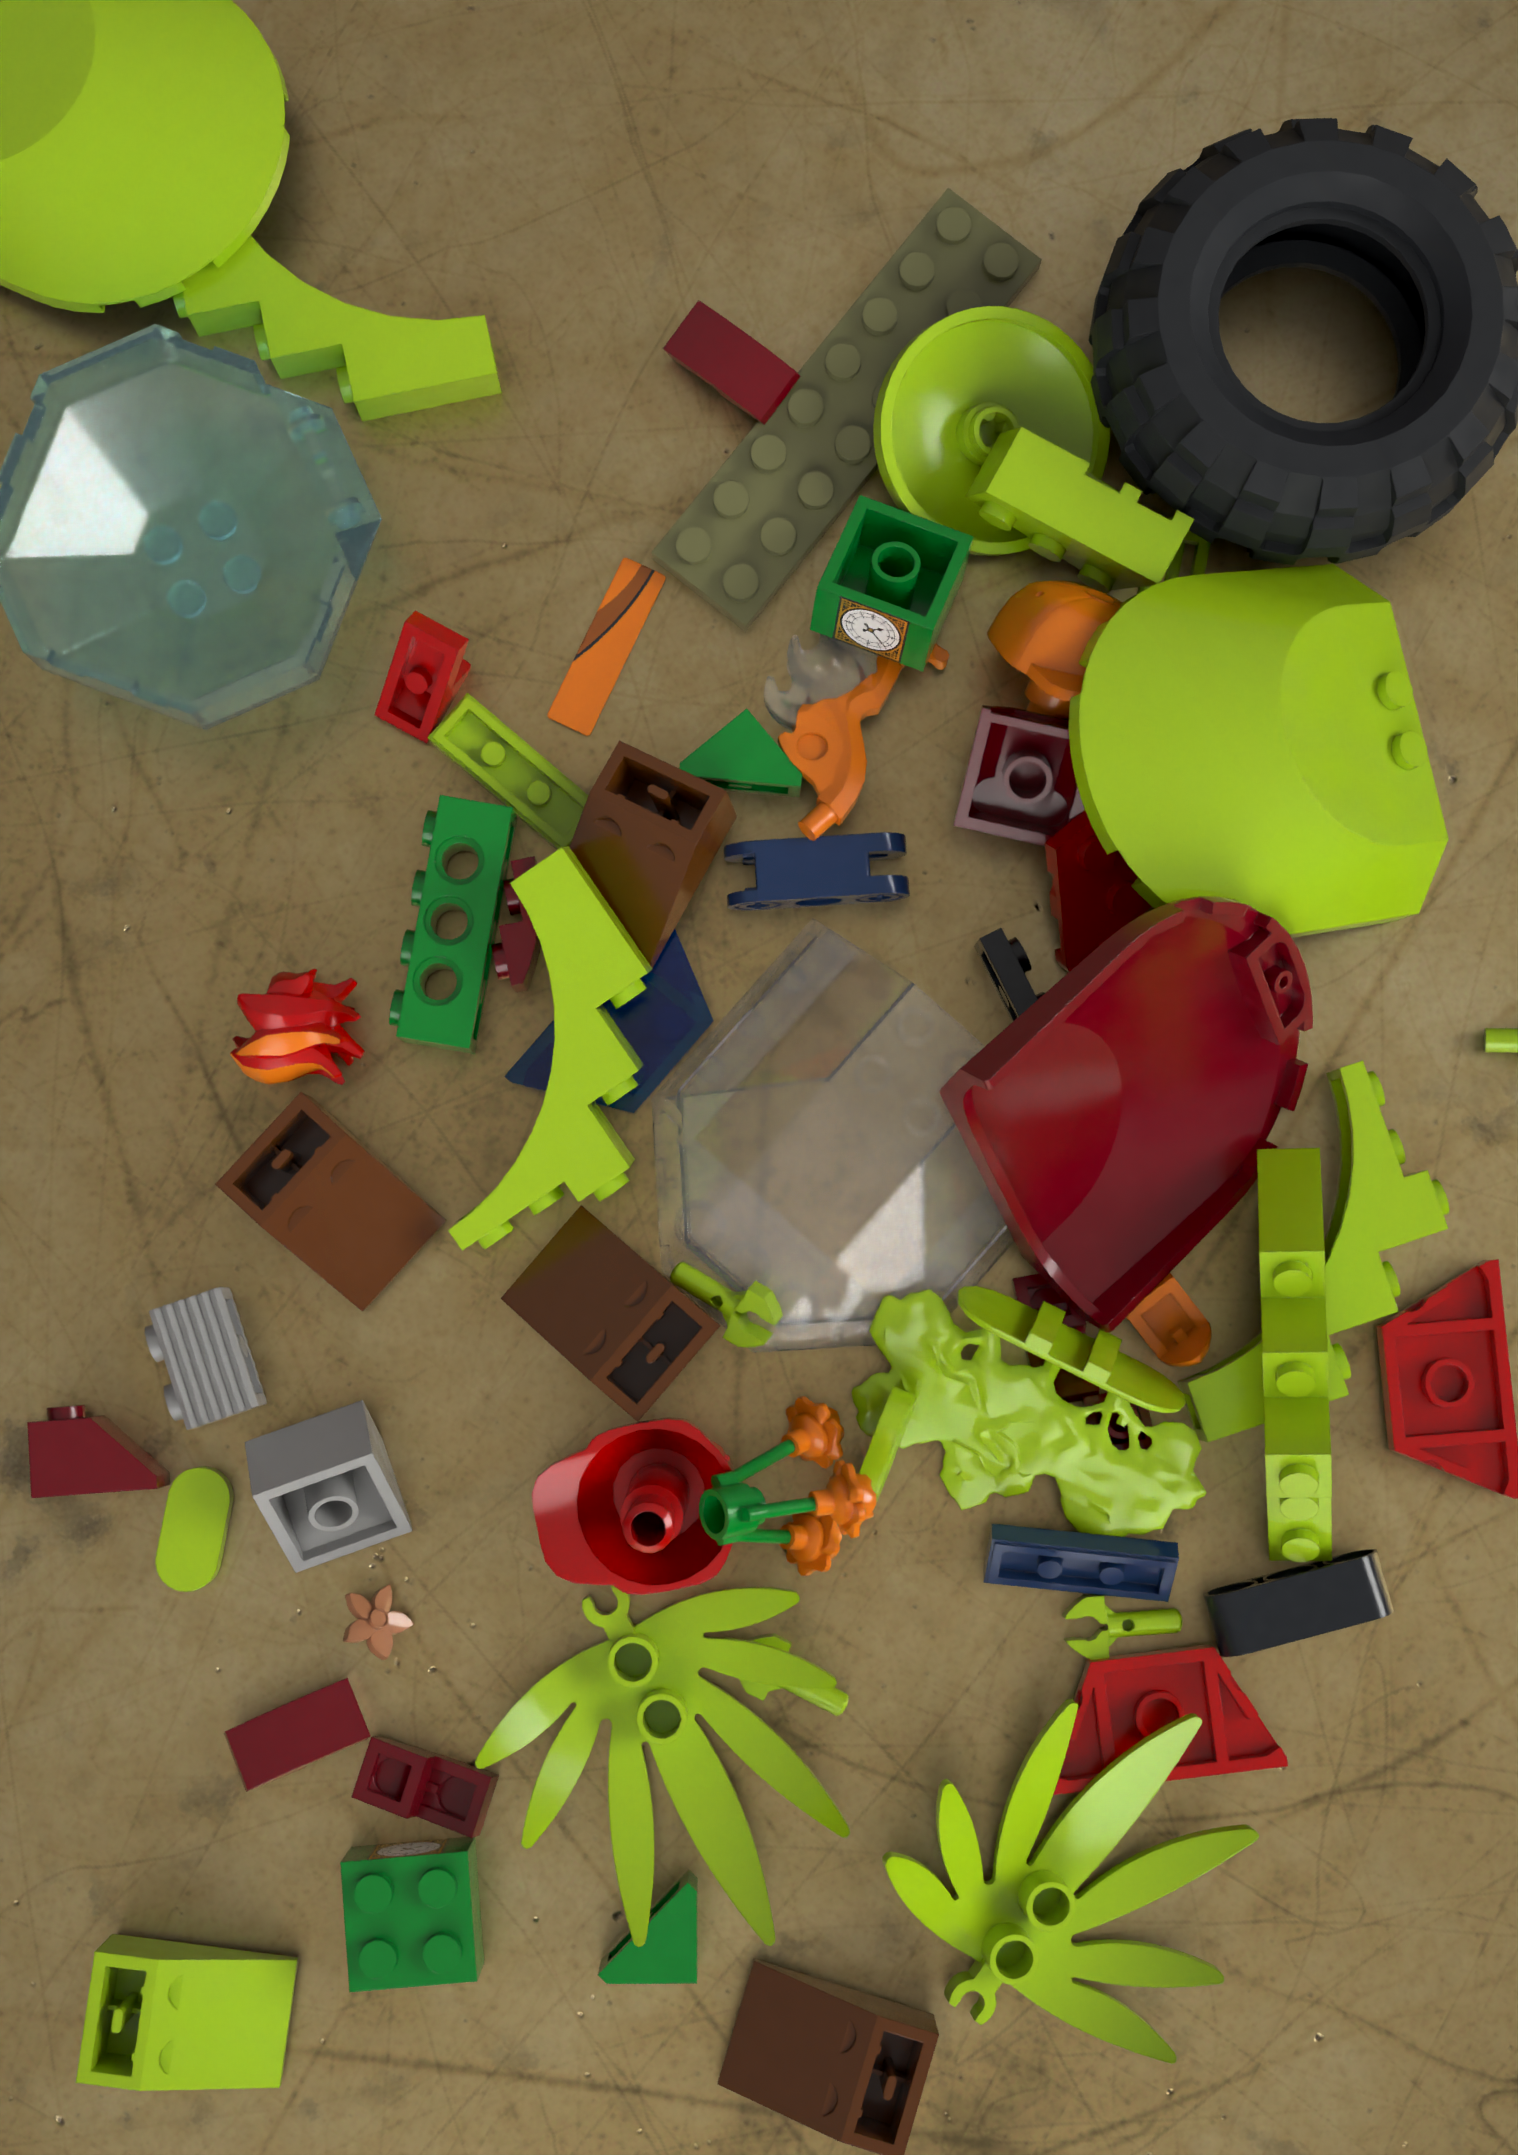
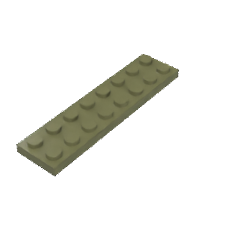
[651,188,1042,632]

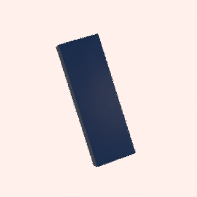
[984,1524,1179,1602]

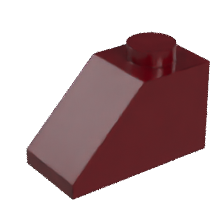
[27,1405,170,1498]

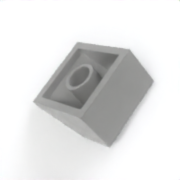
[245,1400,413,1573]

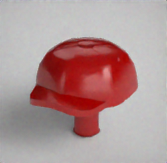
[532,1417,734,1595]

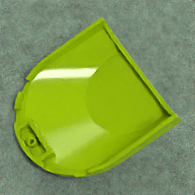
[0,0,290,313]
[1069,564,1449,938]

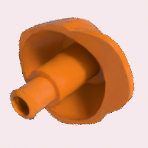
[987,580,1123,720]

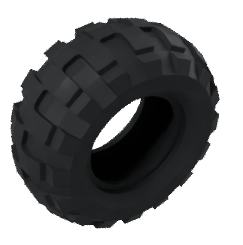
[1088,118,1518,565]

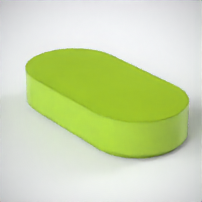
[859,1386,916,1502]
[155,1466,234,1592]

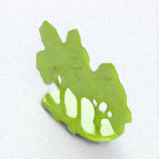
[851,1286,1207,1537]

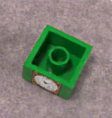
[810,495,974,672]
[340,1837,484,1993]

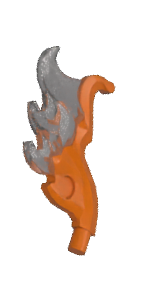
[763,634,949,841]

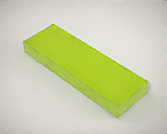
[428,693,588,850]

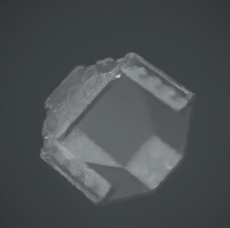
[651,918,1014,1353]

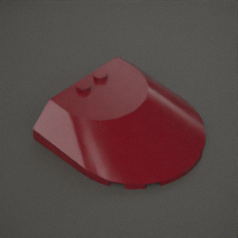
[939,896,1313,1333]

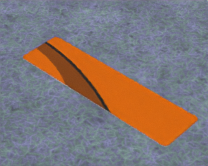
[547,558,666,736]

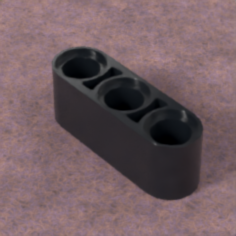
[1204,1549,1394,1657]

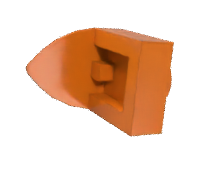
[1126,1273,1212,1367]

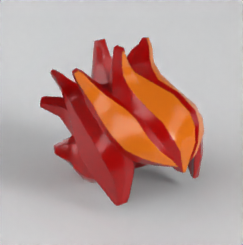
[230,968,365,1085]

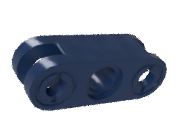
[724,832,910,911]

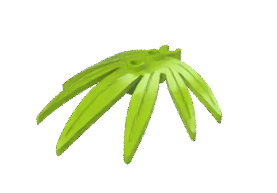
[475,1585,850,1947]
[882,1699,1259,2064]

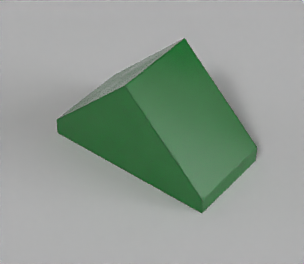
[679,709,802,798]
[598,1870,698,1984]

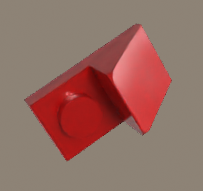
[374,610,471,744]

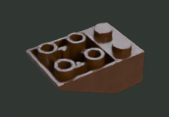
[570,740,737,973]
[215,1092,447,1312]
[501,1205,721,1422]
[717,1959,939,2155]

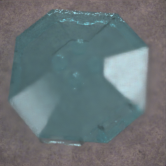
[0,324,382,730]

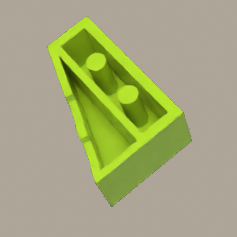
[966,427,1194,593]

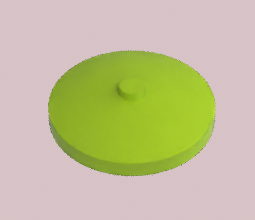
[873,306,1110,556]

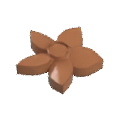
[343,1584,413,1660]

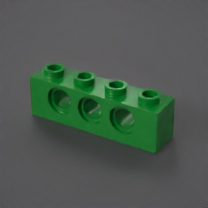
[389,795,518,1054]

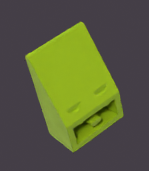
[76,1934,299,2091]

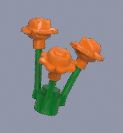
[699,1396,876,1576]

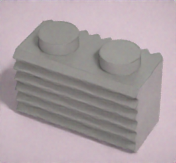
[145,1287,267,1430]

